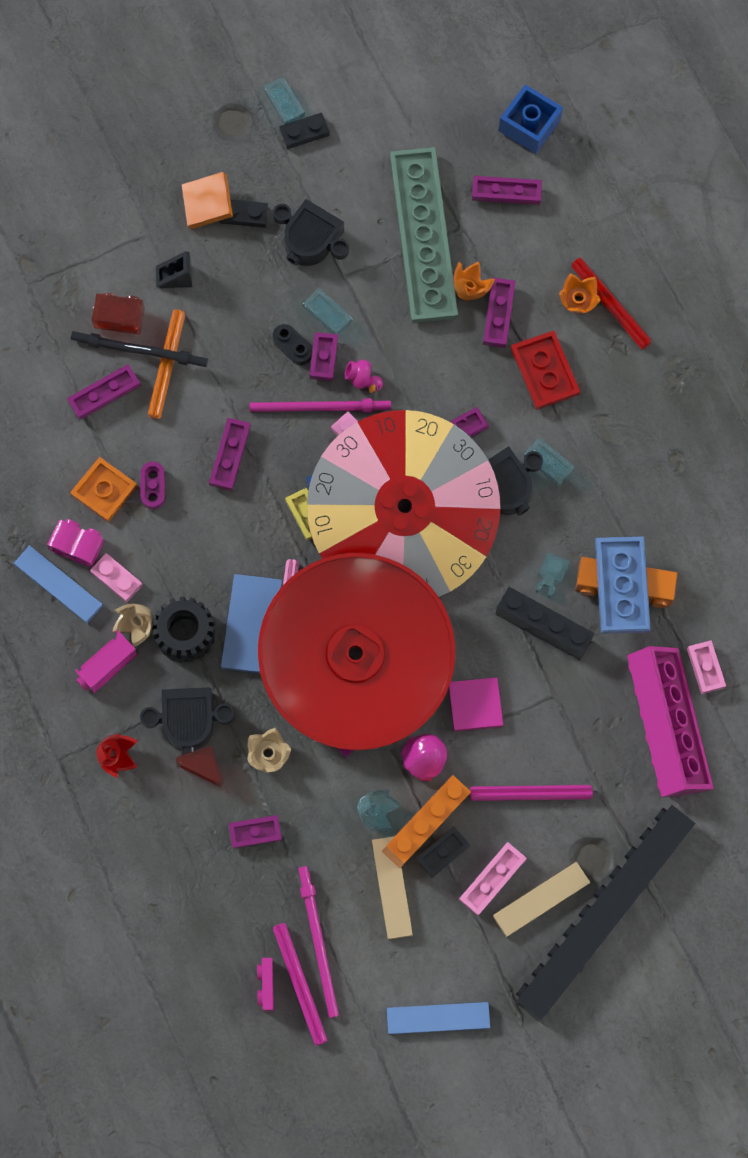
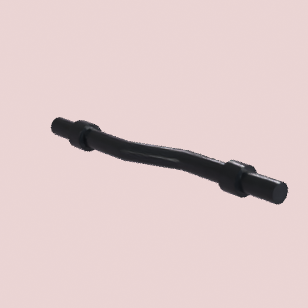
[71,331,208,367]

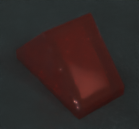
[176,746,223,787]

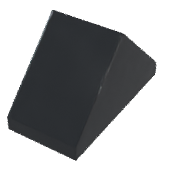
[156,251,193,288]

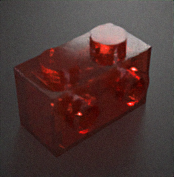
[92,292,145,335]

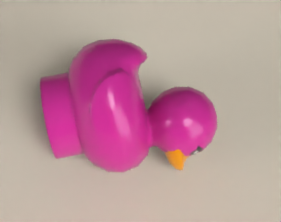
[345,359,383,393]

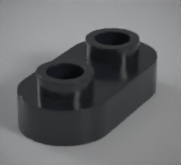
[273,324,312,365]

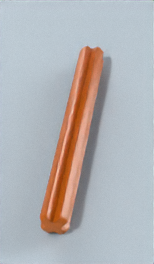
[148,309,185,419]

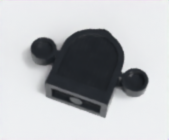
[273,199,349,266]
[488,446,543,516]
[140,687,235,755]

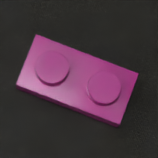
[257,958,274,1012]

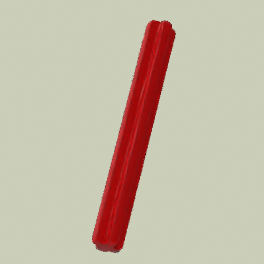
[571,258,652,350]

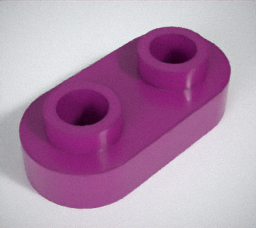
[140,461,165,510]

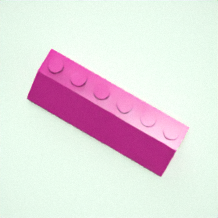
[627,646,714,797]

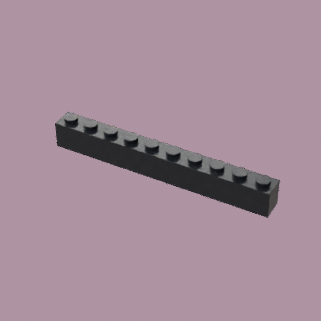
[516,805,696,1022]

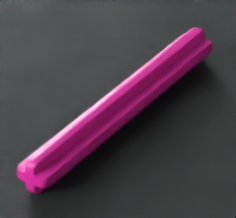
[470,785,593,801]
[273,923,327,1046]

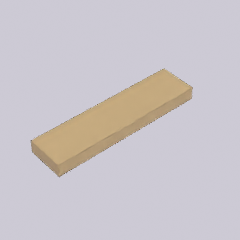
[372,836,413,940]
[493,862,590,937]

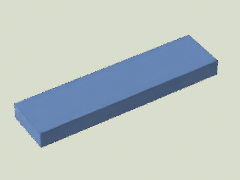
[14,545,103,624]
[387,1002,490,1034]

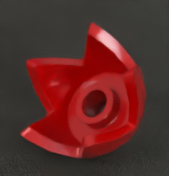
[96,733,138,778]

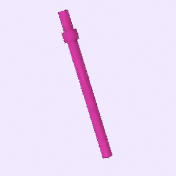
[250,399,391,413]
[298,866,339,1018]

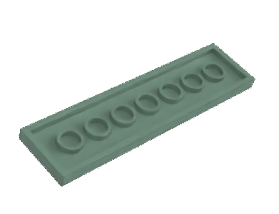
[390,147,458,323]

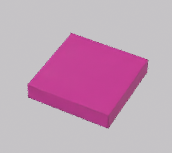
[449,678,503,732]

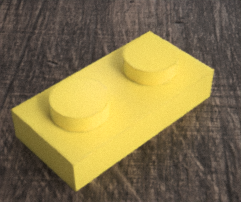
[285,488,312,541]

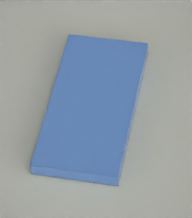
[595,537,651,634]
[221,574,282,674]

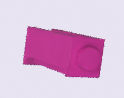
[75,630,138,693]

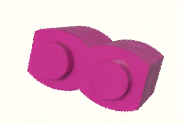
[47,519,104,568]

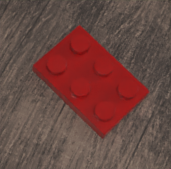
[510,330,580,410]

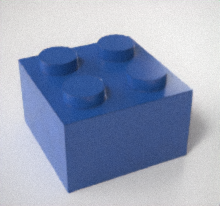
[498,84,563,154]

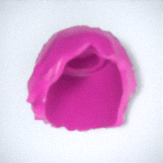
[401,734,447,781]

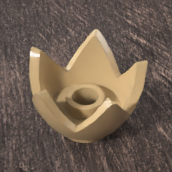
[112,604,154,647]
[248,728,291,773]

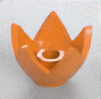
[454,262,495,301]
[559,273,600,314]

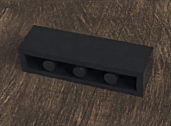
[495,587,595,661]

